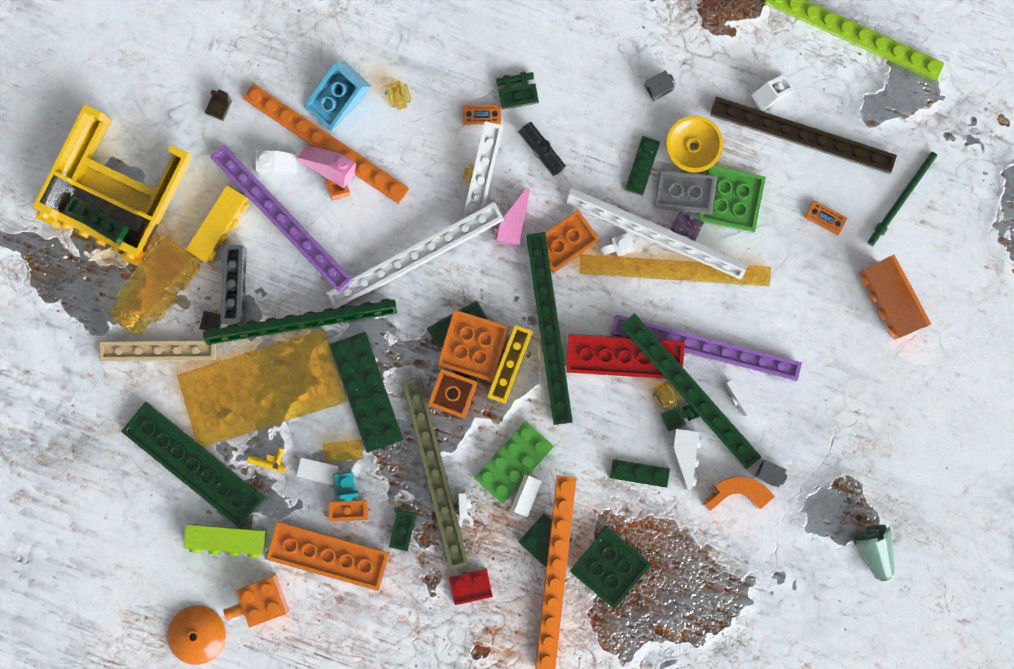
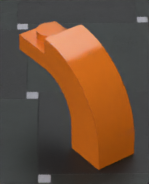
[703,477,775,511]

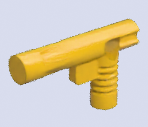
[247,447,286,473]

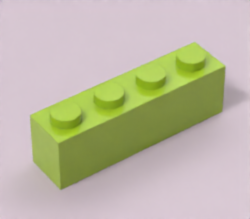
[184,524,267,558]

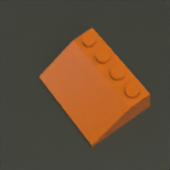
[859,254,931,339]

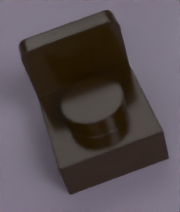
[205,89,232,121]

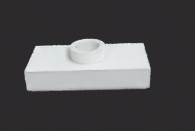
[724,379,753,416]

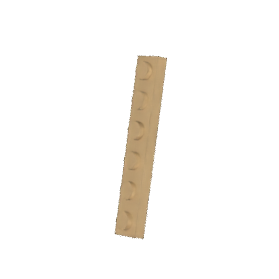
[99,341,217,361]

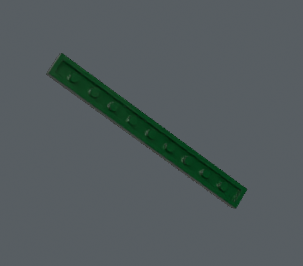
[526,232,573,425]
[203,299,397,345]
[620,312,762,469]

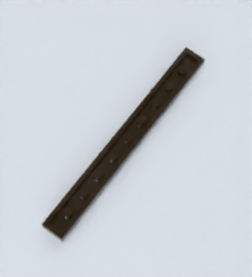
[710,96,897,174]

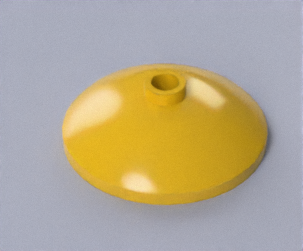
[666,116,723,173]

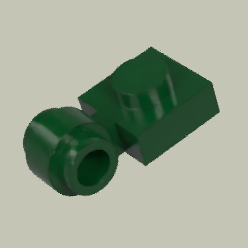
[661,405,699,432]

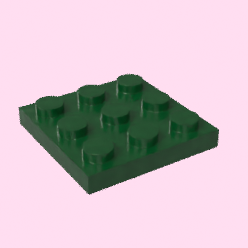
[570,526,652,610]

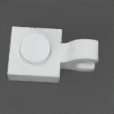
[600,233,636,258]
[458,493,473,527]

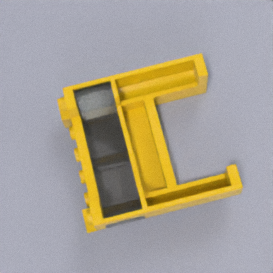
[32,104,192,266]

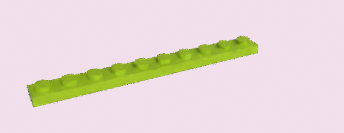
[764,0,944,81]

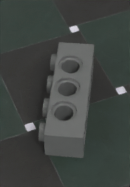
[220,245,247,324]

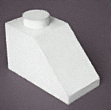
[751,74,795,110]
[256,150,297,174]

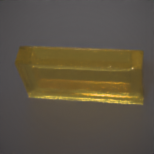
[323,440,364,463]

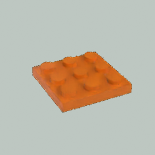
[437,310,510,382]

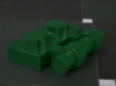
[496,71,539,110]

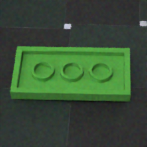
[474,421,554,504]

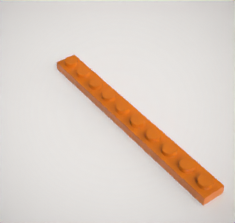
[243,83,409,205]
[535,475,577,669]

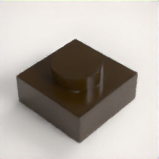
[199,310,222,331]

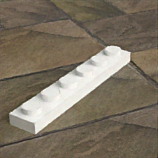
[462,122,504,238]

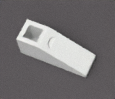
[672,429,702,490]

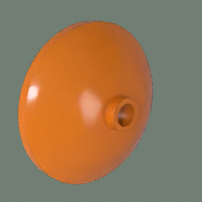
[167,605,226,665]

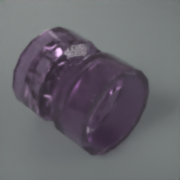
[670,211,704,241]

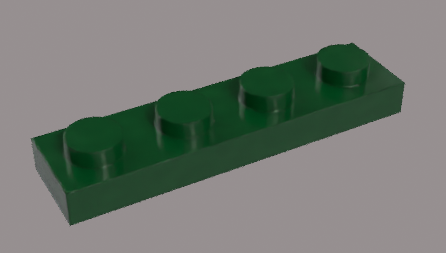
[63,195,130,245]

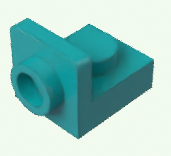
[333,472,358,502]

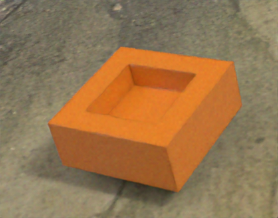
[325,180,350,201]

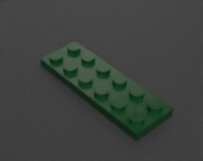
[329,332,404,453]

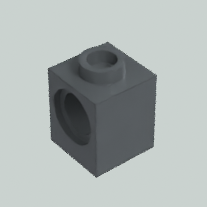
[644,70,675,102]
[755,460,787,487]

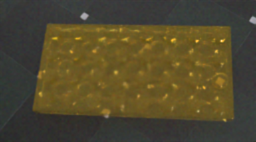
[177,329,347,447]

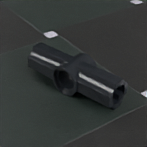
[518,122,566,177]

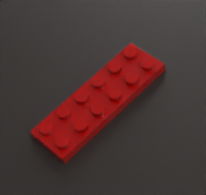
[566,334,685,379]

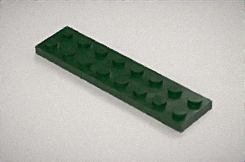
[121,401,266,528]

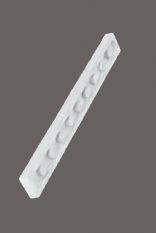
[566,188,748,279]
[326,202,504,309]

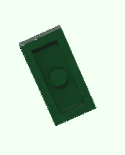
[389,509,417,552]

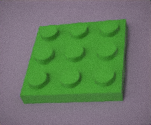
[698,166,766,233]

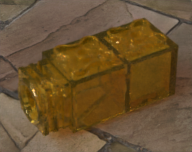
[108,234,202,335]

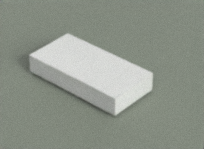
[296,457,339,485]
[510,474,542,517]

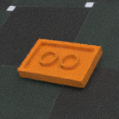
[546,210,600,274]

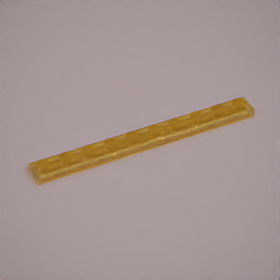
[579,254,771,287]

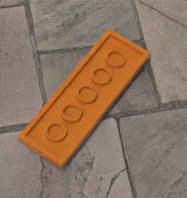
[266,522,390,591]

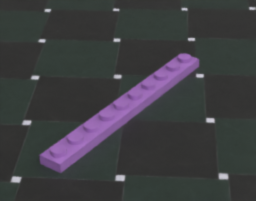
[210,144,353,293]
[611,315,802,381]

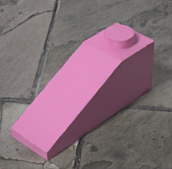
[296,145,356,188]
[494,188,530,247]

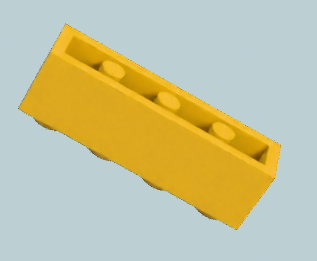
[186,186,249,264]
[487,325,533,405]

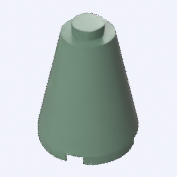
[852,524,894,581]

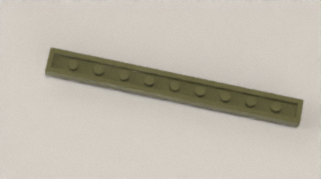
[403,377,469,570]

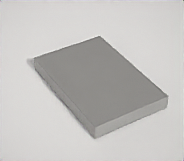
[655,170,717,214]

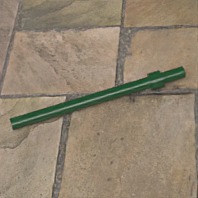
[867,152,938,247]

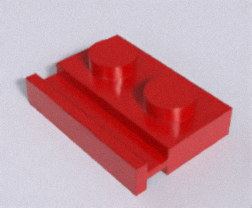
[449,569,493,605]

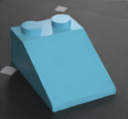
[304,61,372,131]

